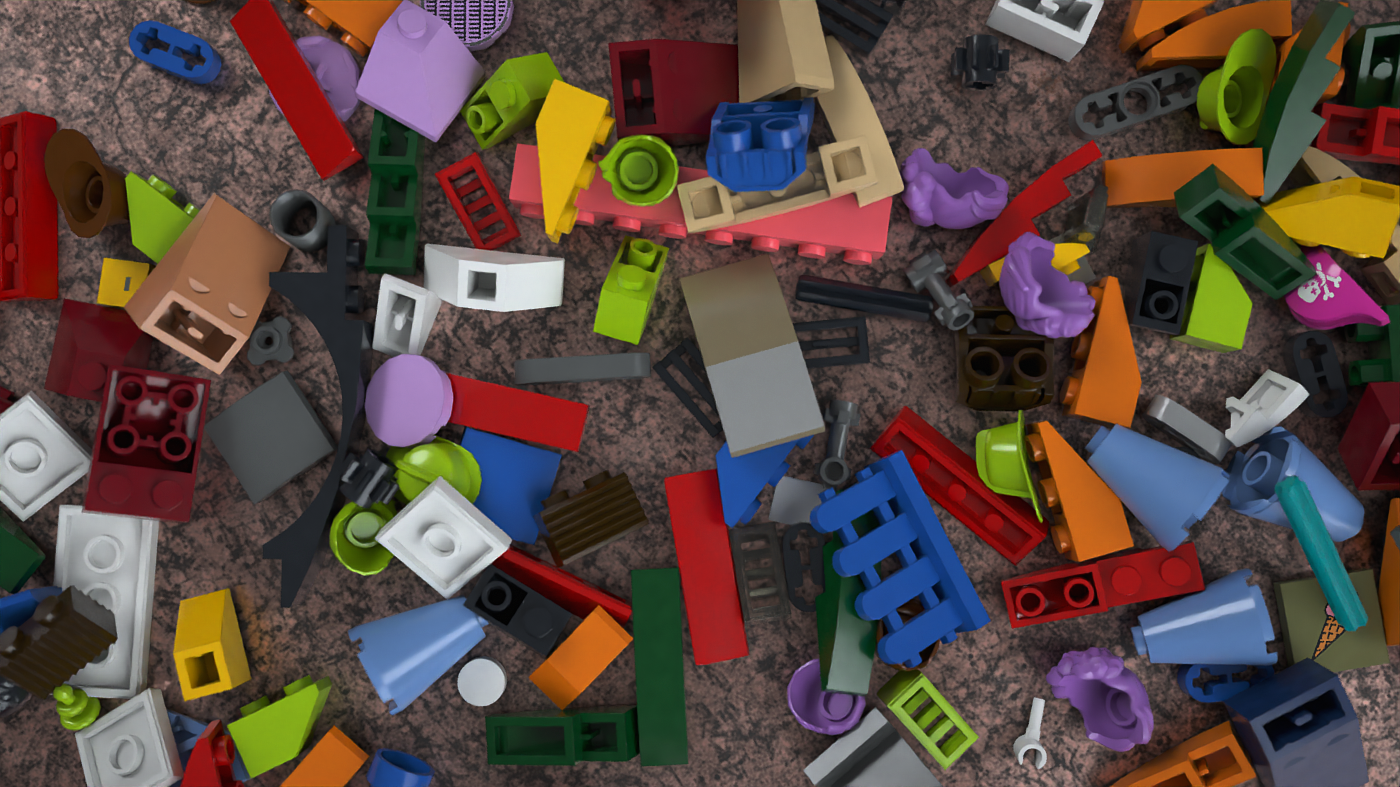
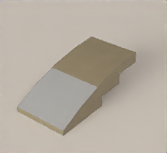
[679,254,825,458]

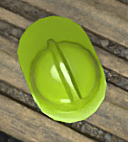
[1197,29,1277,145]
[976,410,1043,523]
[386,435,482,505]

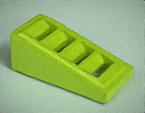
[877,669,979,770]

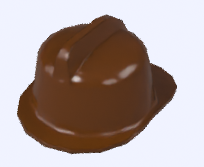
[44,129,130,238]

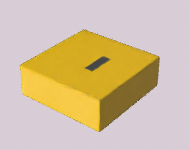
[97,258,156,308]

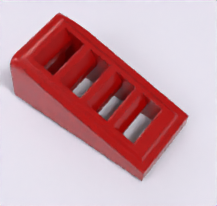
[435,151,522,251]

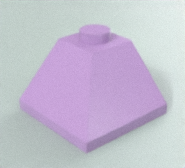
[355,0,486,143]

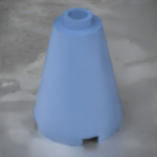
[1085,424,1231,552]
[1222,427,1364,542]
[1130,568,1278,665]
[348,595,489,716]

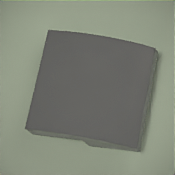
[204,371,338,504]

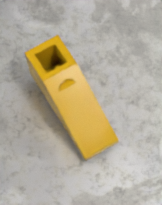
[536,78,616,244]
[1255,176,1400,259]

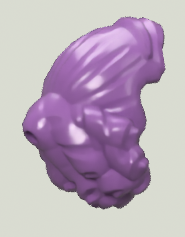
[899,148,1009,229]
[999,232,1095,338]
[1046,647,1154,752]

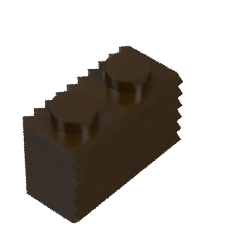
[533,470,649,568]
[0,585,118,700]

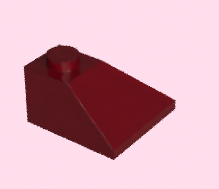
[44,298,154,402]

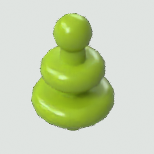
[53,683,101,731]

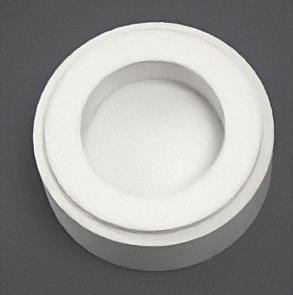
[457,656,507,706]

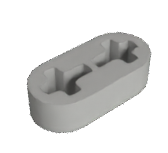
[1142,395,1232,464]

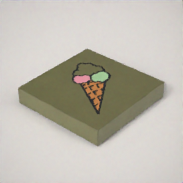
[1273,568,1390,672]

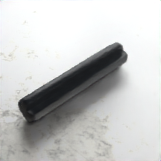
[795,275,933,322]

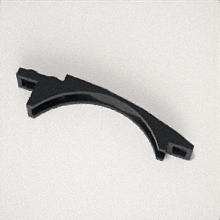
[262,225,375,608]

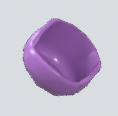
[787,658,866,735]

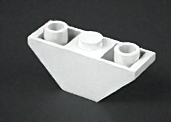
[424,244,565,312]

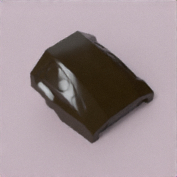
[954,306,1055,411]

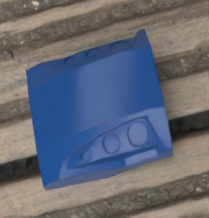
[706,97,815,192]

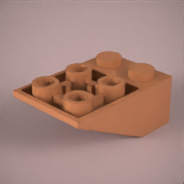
[124,193,290,375]

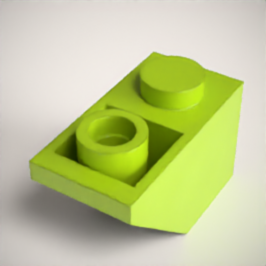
[460,52,565,150]
[125,171,201,264]
[593,235,669,345]
[1169,243,1253,353]
[227,675,332,778]

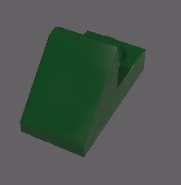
[1342,21,1400,110]

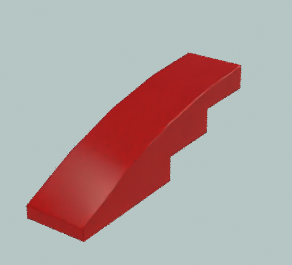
[1266,100,1400,165]
[945,140,1103,288]
[446,373,590,452]

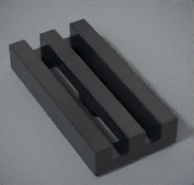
[816,0,893,58]
[792,316,870,369]
[652,337,723,438]

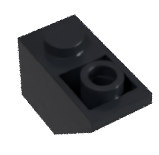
[1124,231,1199,335]
[463,564,572,659]

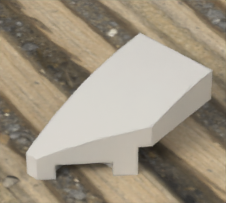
[1225,369,1310,447]

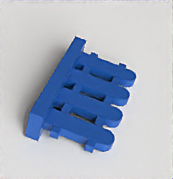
[810,450,991,668]

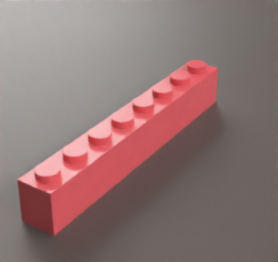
[509,143,893,265]

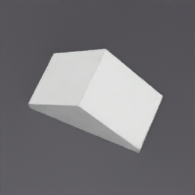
[372,273,443,357]

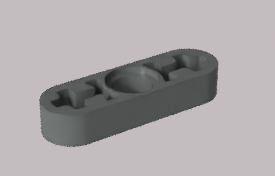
[1068,65,1203,141]
[514,352,651,386]

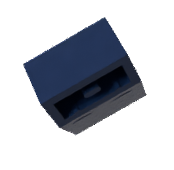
[1223,657,1369,787]

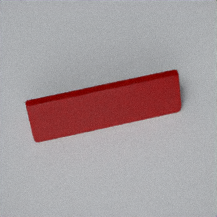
[230,0,364,181]
[0,111,58,302]
[870,406,1049,566]
[664,468,750,666]
[482,544,632,629]

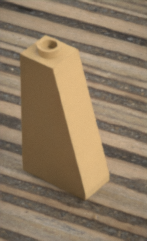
[737,0,834,103]

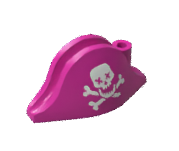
[1284,245,1390,330]

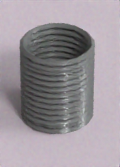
[269,189,335,252]

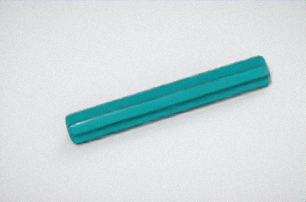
[1275,475,1368,632]

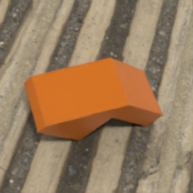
[528,605,634,710]
[280,725,370,787]

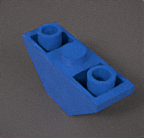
[715,434,815,528]

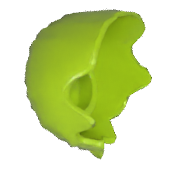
[598,135,679,207]
[329,499,397,575]

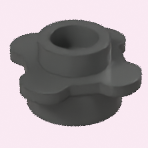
[247,316,294,365]

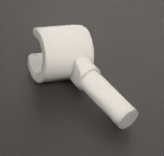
[1013,697,1047,769]

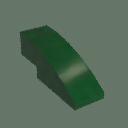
[1174,164,1317,300]
[485,705,640,766]

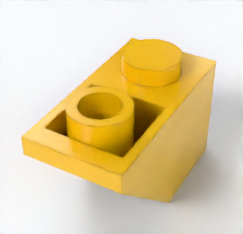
[173,588,252,701]

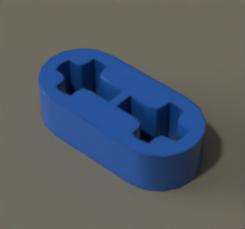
[129,20,222,84]
[1177,664,1275,703]

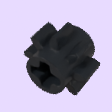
[951,34,1010,91]
[337,448,399,509]

